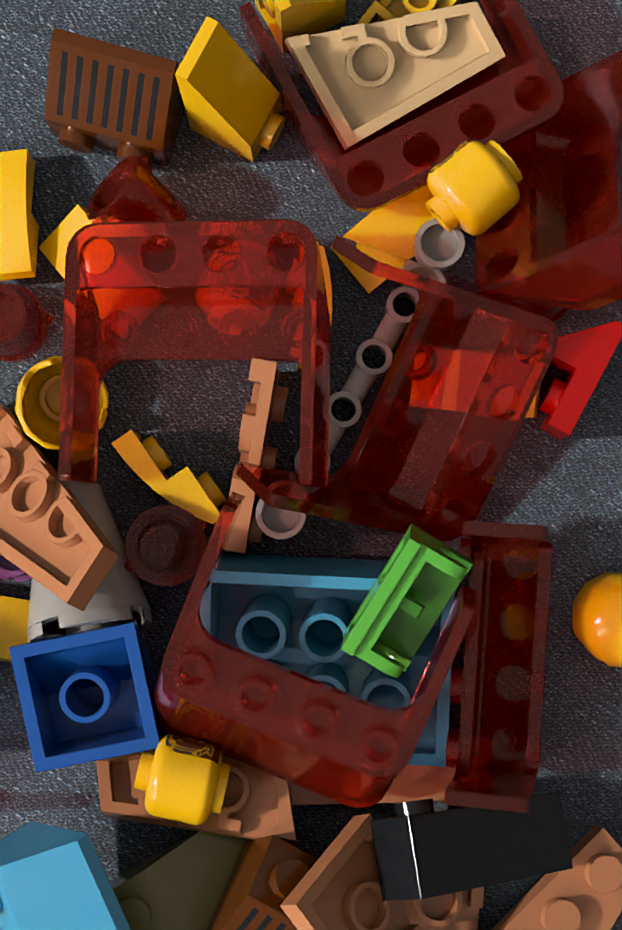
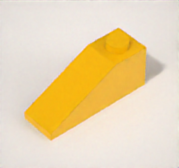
[175,16,286,162]

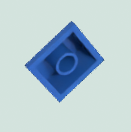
[9,621,169,773]

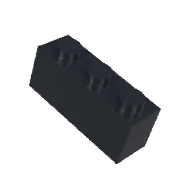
[371,782,573,901]

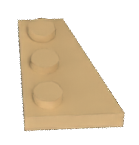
[284,1,506,150]

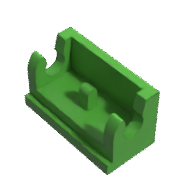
[341,524,473,678]

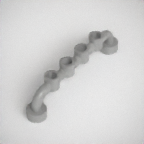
[255,218,465,539]

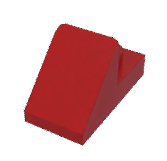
[525,320,622,440]

